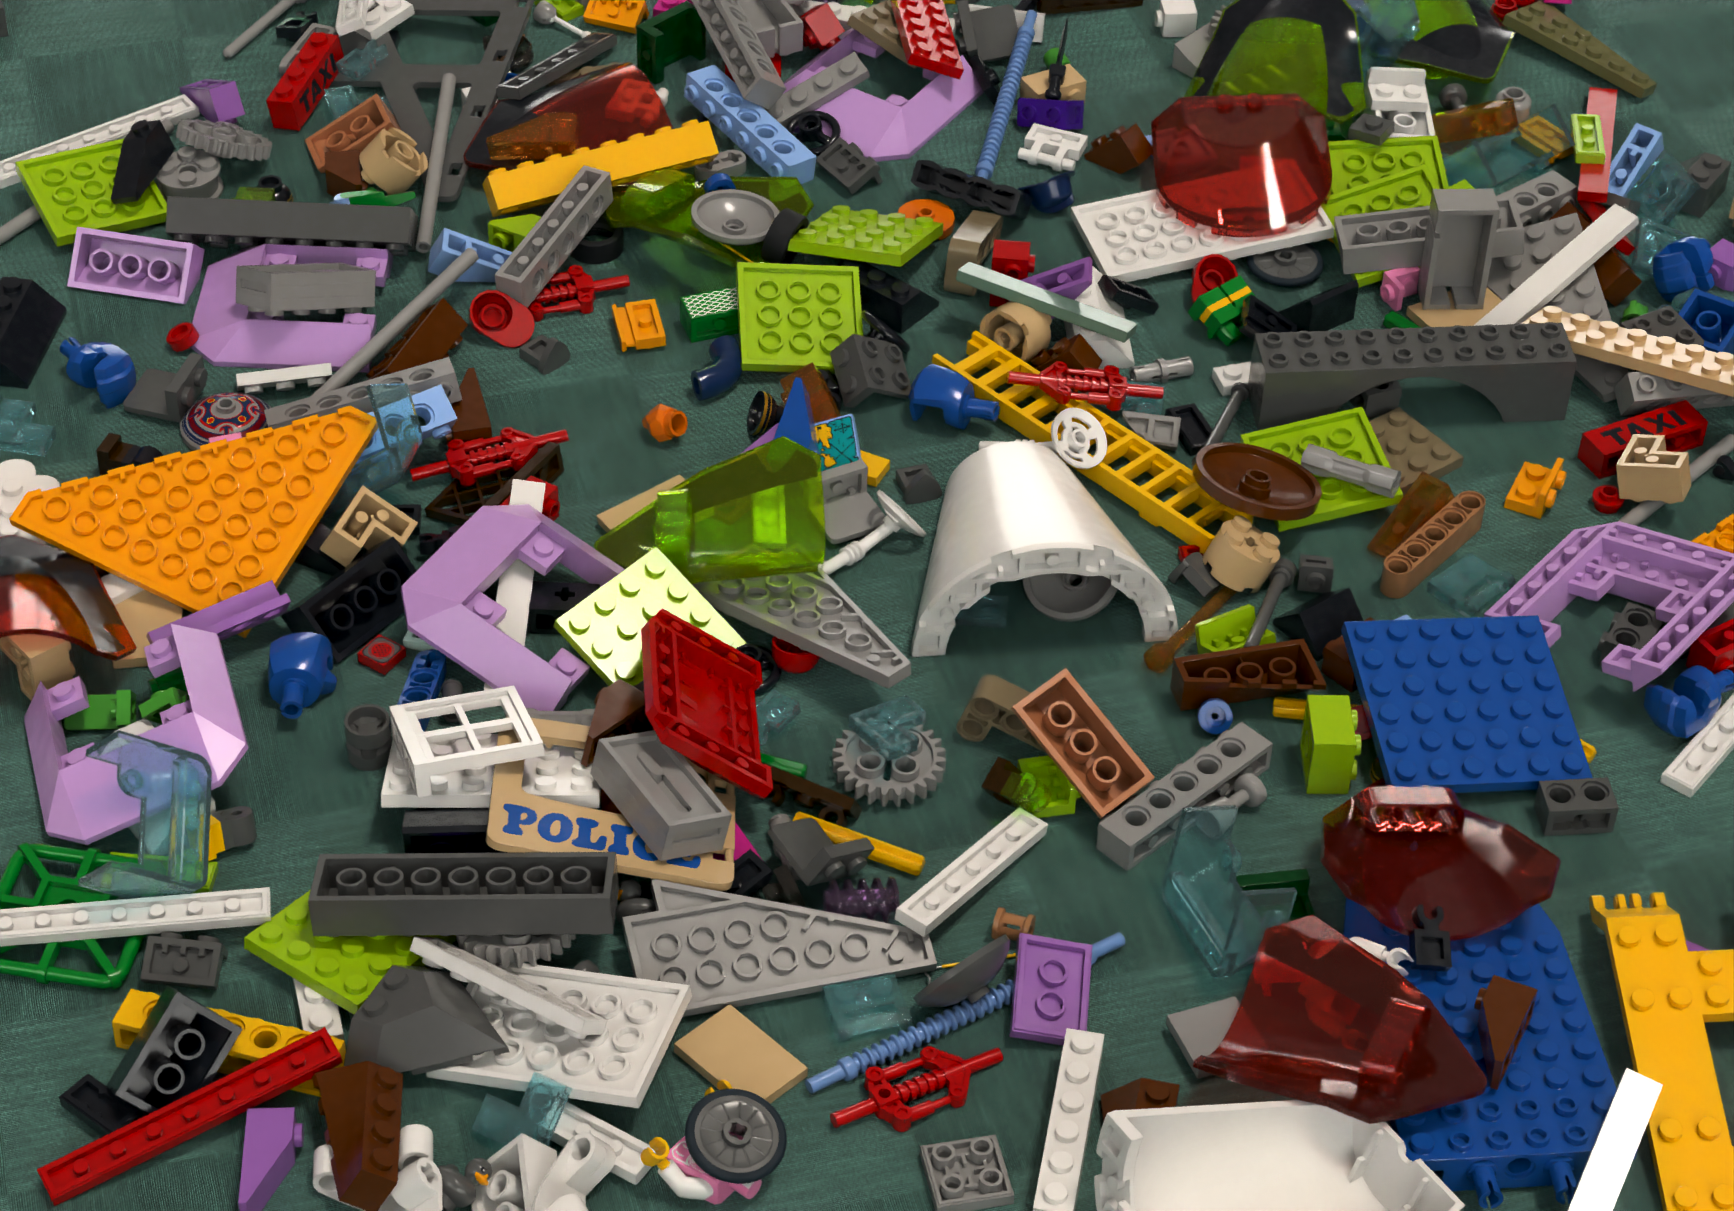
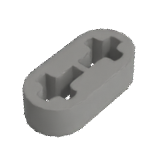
[694,150,746,184]

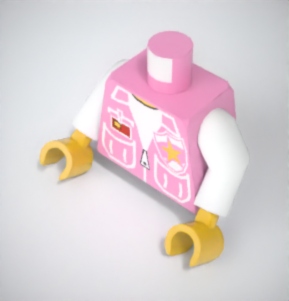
[641,1079,762,1205]

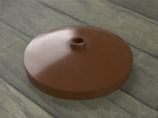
[1192,442,1322,521]

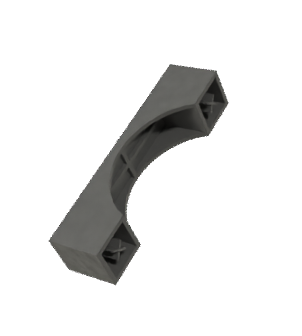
[1248,322,1577,431]

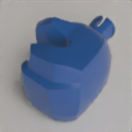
[1653,236,1715,303]
[60,337,136,409]
[909,364,1000,430]
[268,632,337,719]
[1644,665,1734,738]

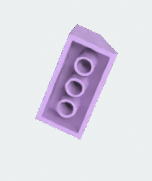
[67,227,205,305]

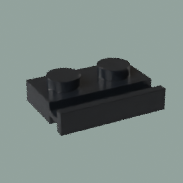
[1239,294,1298,341]

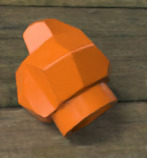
[642,404,688,442]

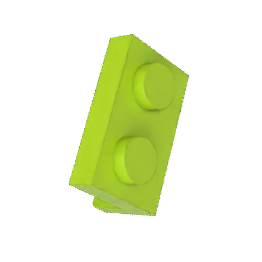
[1195,604,1276,654]
[1017,755,1081,818]

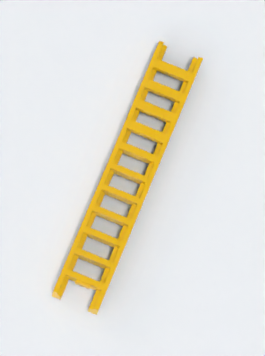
[932,330,1254,555]

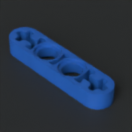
[397,649,447,732]

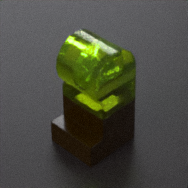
[981,757,1052,813]

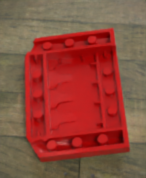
[641,608,773,799]

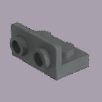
[816,137,883,195]
[140,932,228,990]

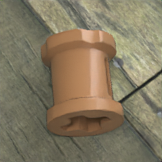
[991,907,1036,941]

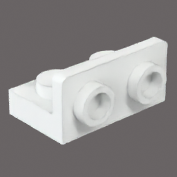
[1365,67,1429,112]

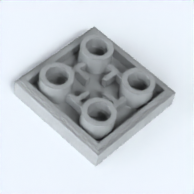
[1166,996,1268,1079]
[920,1134,1014,1211]

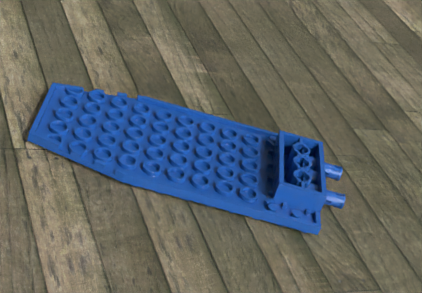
[1343,839,1638,1209]

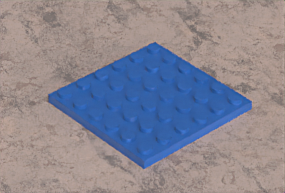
[1341,615,1593,796]

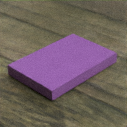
[1009,933,1092,1046]

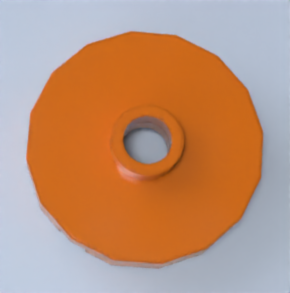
[897,199,955,240]

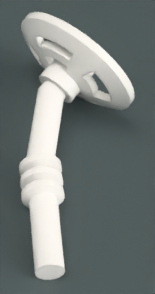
[979,408,1107,469]
[819,490,927,575]

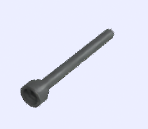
[1244,558,1297,647]

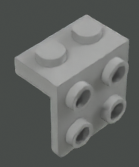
[803,459,885,544]

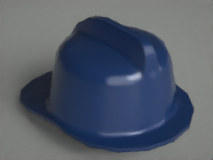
[1018,171,1076,214]

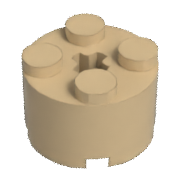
[359,127,428,195]
[980,301,1052,362]
[1203,515,1280,593]

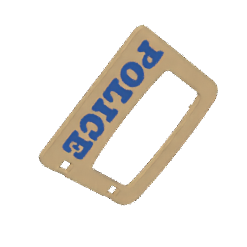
[486,718,736,891]

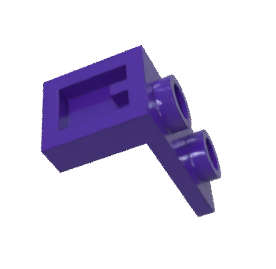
[1017,98,1084,130]

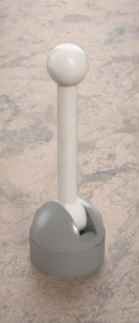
[533,0,591,38]

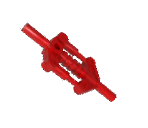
[528,265,630,322]
[1007,361,1164,411]
[409,427,569,486]
[830,1046,1003,1132]

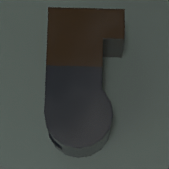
[96,433,163,475]

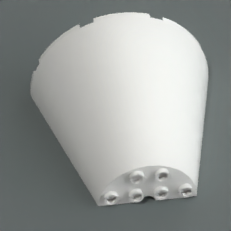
[911,441,1178,657]
[1094,1100,1465,1211]

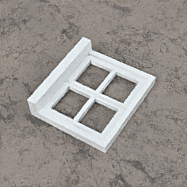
[389,686,545,798]

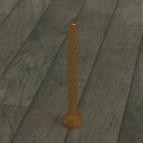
[1144,586,1238,673]

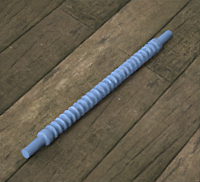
[975,10,1037,179]
[805,932,1126,1094]

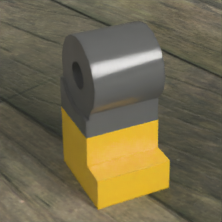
[184,806,257,863]

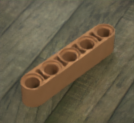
[1380,490,1486,599]

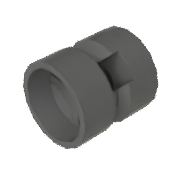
[344,704,392,771]

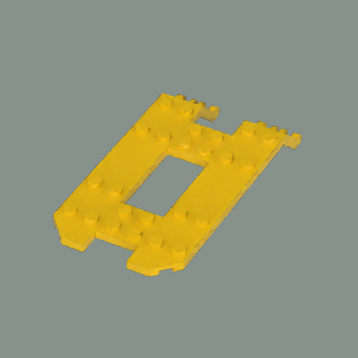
[1589,892,1734,1211]

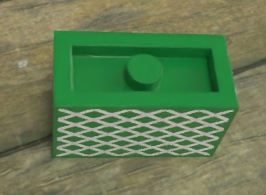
[680,286,739,343]

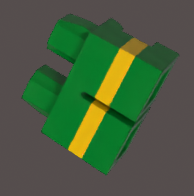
[1187,275,1256,347]

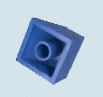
[1678,288,1734,354]

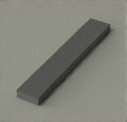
[496,32,618,100]

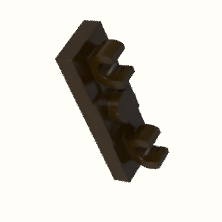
[758,762,862,828]

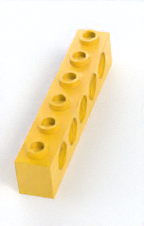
[112,989,346,1097]

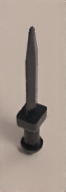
[1045,18,1068,100]

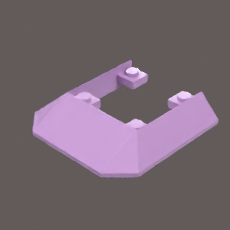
[783,28,984,162]
[190,244,393,373]
[401,504,625,711]
[1484,521,1734,692]
[24,624,249,845]

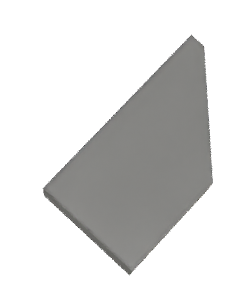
[1122,411,1181,451]

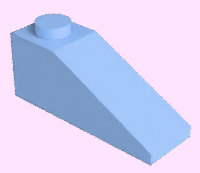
[1608,123,1664,198]
[428,228,513,283]

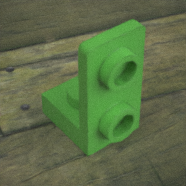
[65,690,137,731]

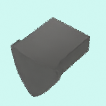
[519,334,570,375]
[895,464,942,504]
[1168,552,1223,597]

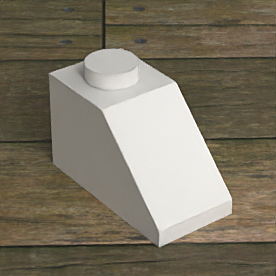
[1155,0,1198,38]

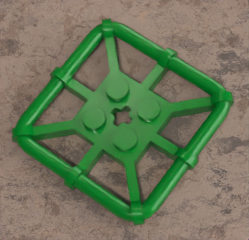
[0,842,168,990]

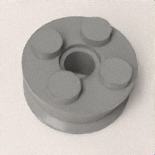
[156,146,224,202]

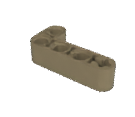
[944,210,1003,297]
[956,675,1046,753]

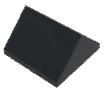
[1278,279,1359,332]
[1273,587,1364,662]

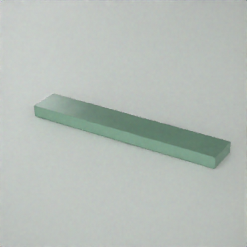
[956,262,1138,343]

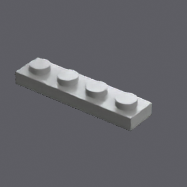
[762,52,870,127]

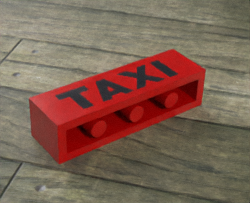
[266,32,346,131]
[1577,400,1708,480]

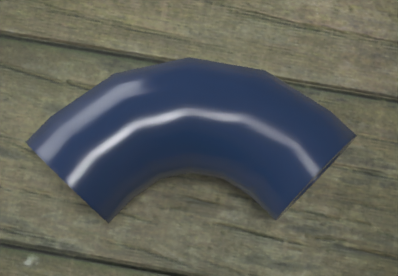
[691,335,742,401]

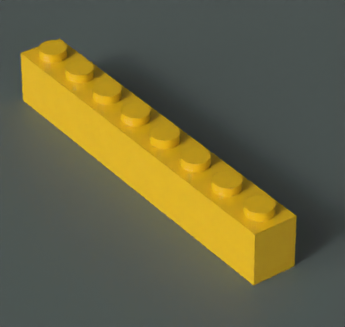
[482,119,719,217]

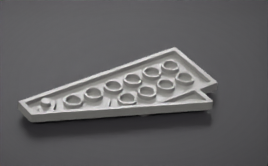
[1487,212,1628,403]
[692,545,911,689]
[622,879,937,1017]

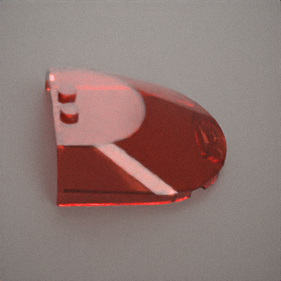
[1151,93,1332,237]

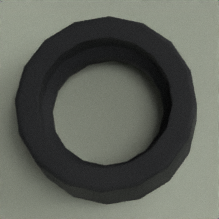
[761,208,809,264]
[570,213,624,264]

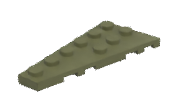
[1502,0,1657,99]

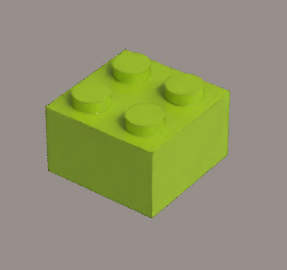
[1299,695,1362,794]

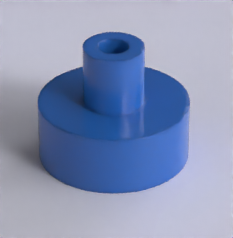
[704,173,736,193]
[1197,698,1233,734]

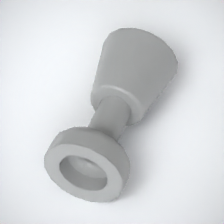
[1194,772,1267,838]

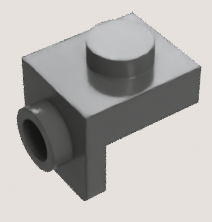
[1348,113,1395,146]
[1297,554,1334,593]

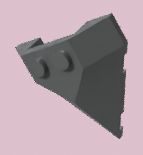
[344,965,510,1076]

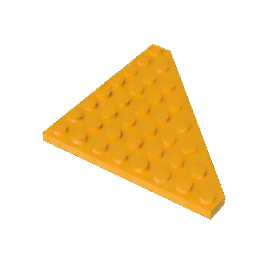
[9,406,380,638]

